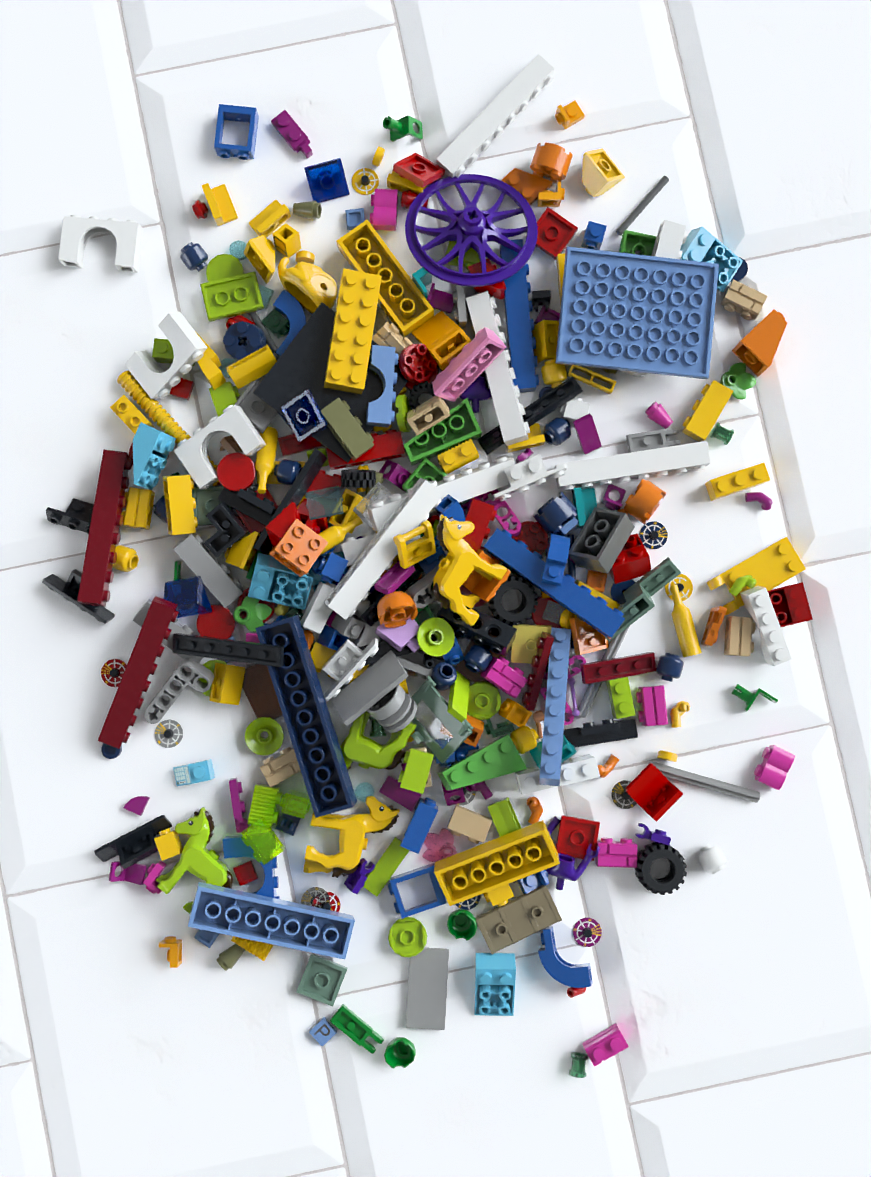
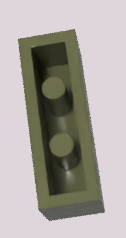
[319,398,374,461]

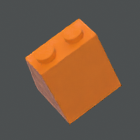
[732,309,788,377]

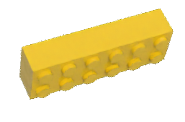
[336,219,434,338]
[324,268,382,394]
[434,820,560,906]

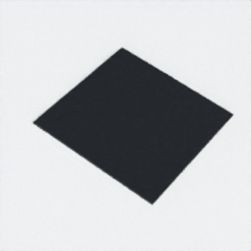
[253,302,408,463]

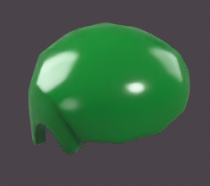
[447,909,477,941]
[384,1037,416,1069]

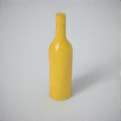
[255,427,278,494]
[318,517,363,556]
[670,585,702,658]

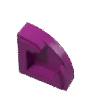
[516,448,534,463]
[123,796,150,816]

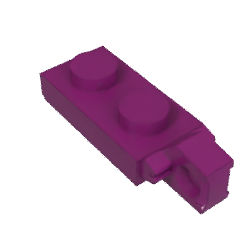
[271,110,313,159]
[229,777,249,833]

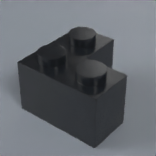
[204,501,249,558]

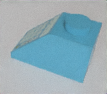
[173,759,215,787]

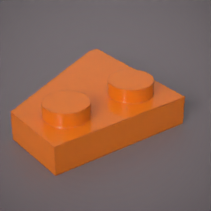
[501,168,553,205]
[700,606,727,647]
[569,618,609,655]

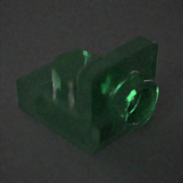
[261,308,290,339]
[484,718,515,738]

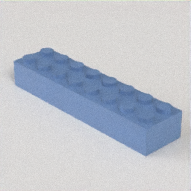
[188,882,355,960]

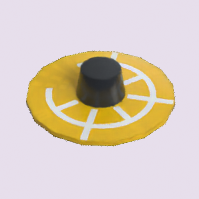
[352,168,379,195]
[665,574,693,601]

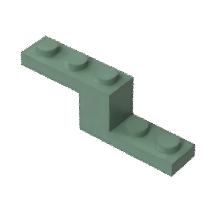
[605,557,681,642]

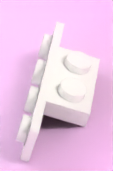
[494,454,567,501]
[322,638,379,701]

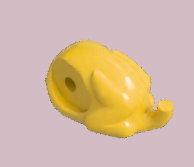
[277,257,337,314]

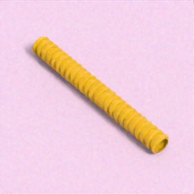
[117,370,221,486]

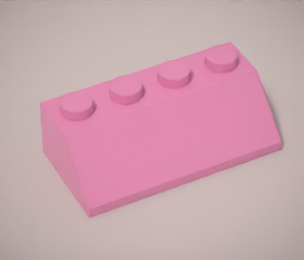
[432,327,506,402]

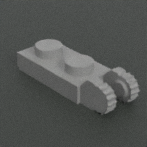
[626,428,681,453]

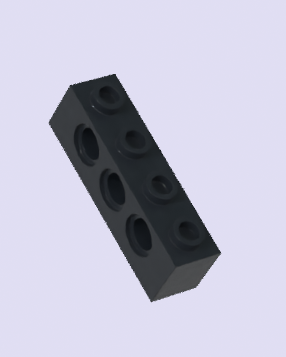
[437,606,517,656]

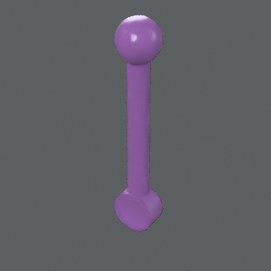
[568,677,580,717]

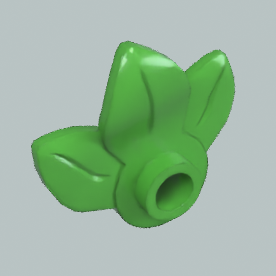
[720,362,756,400]
[233,596,272,632]

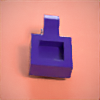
[635,823,671,846]
[344,858,375,895]

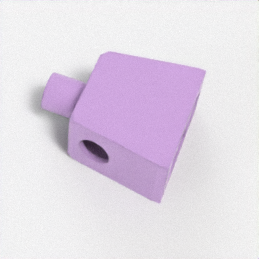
[375,618,420,653]

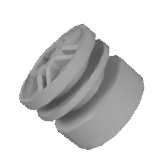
[367,685,417,733]

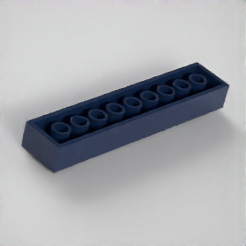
[255,615,357,818]

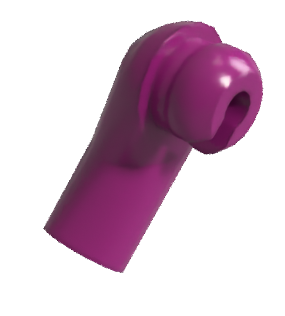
[745,492,773,511]
[465,781,493,800]

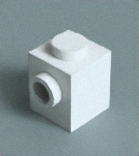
[560,397,590,423]

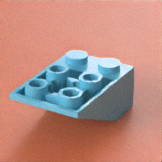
[680,226,743,292]
[133,422,176,490]
[248,552,314,610]
[474,953,516,1016]

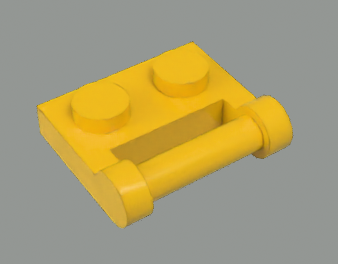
[393,520,436,569]

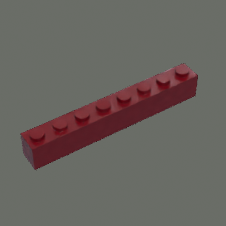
[77,449,133,607]
[97,596,179,749]

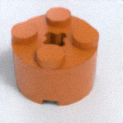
[530,142,573,184]
[624,479,667,524]

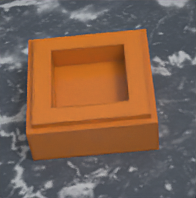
[585,570,607,593]

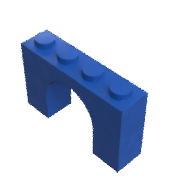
[222,832,280,899]

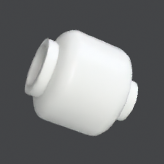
[698,844,727,875]

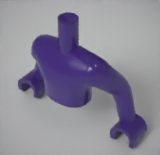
[459,376,492,413]
[546,832,600,890]

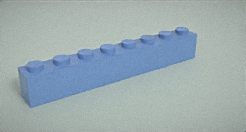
[539,628,571,786]

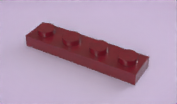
[522,632,554,712]
[580,652,656,684]

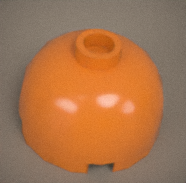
[377,591,418,628]

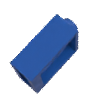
[214,104,259,160]
[400,797,438,854]
[387,863,447,919]

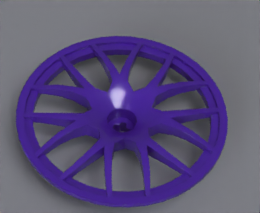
[405,174,538,287]

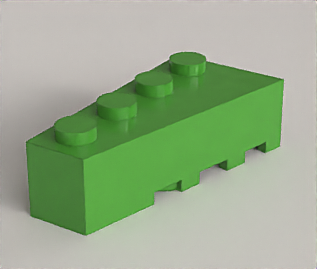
[404,398,482,466]
[437,734,527,791]

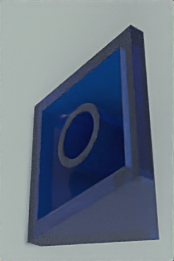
[304,158,350,203]
[281,389,328,442]
[163,576,212,618]

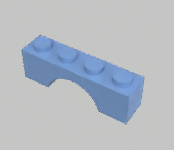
[366,345,398,427]

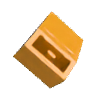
[412,311,471,371]

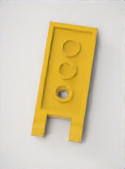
[706,536,806,616]

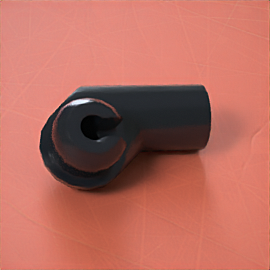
[423,653,435,669]

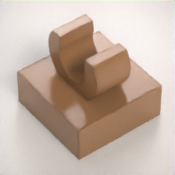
[219,435,243,454]

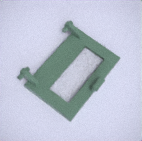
[411,676,473,763]

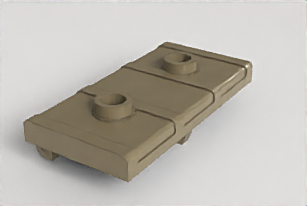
[475,885,563,954]

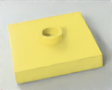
[511,624,552,665]

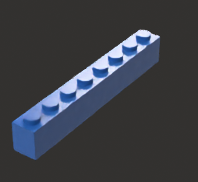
[499,239,539,393]
[483,528,625,640]

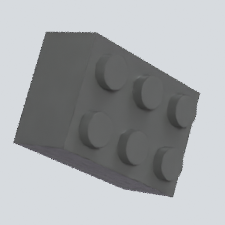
[568,507,635,574]

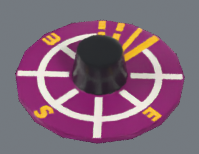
[573,918,602,947]

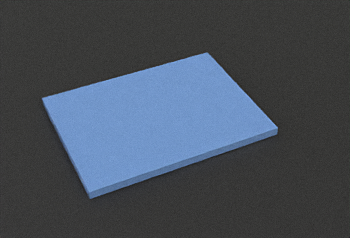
[556,246,719,380]

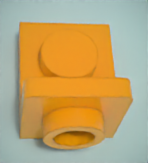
[555,100,585,129]
[537,182,565,207]
[498,698,532,727]
[159,936,182,968]

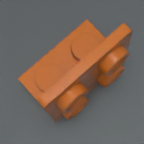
[269,519,328,577]
[462,549,511,602]

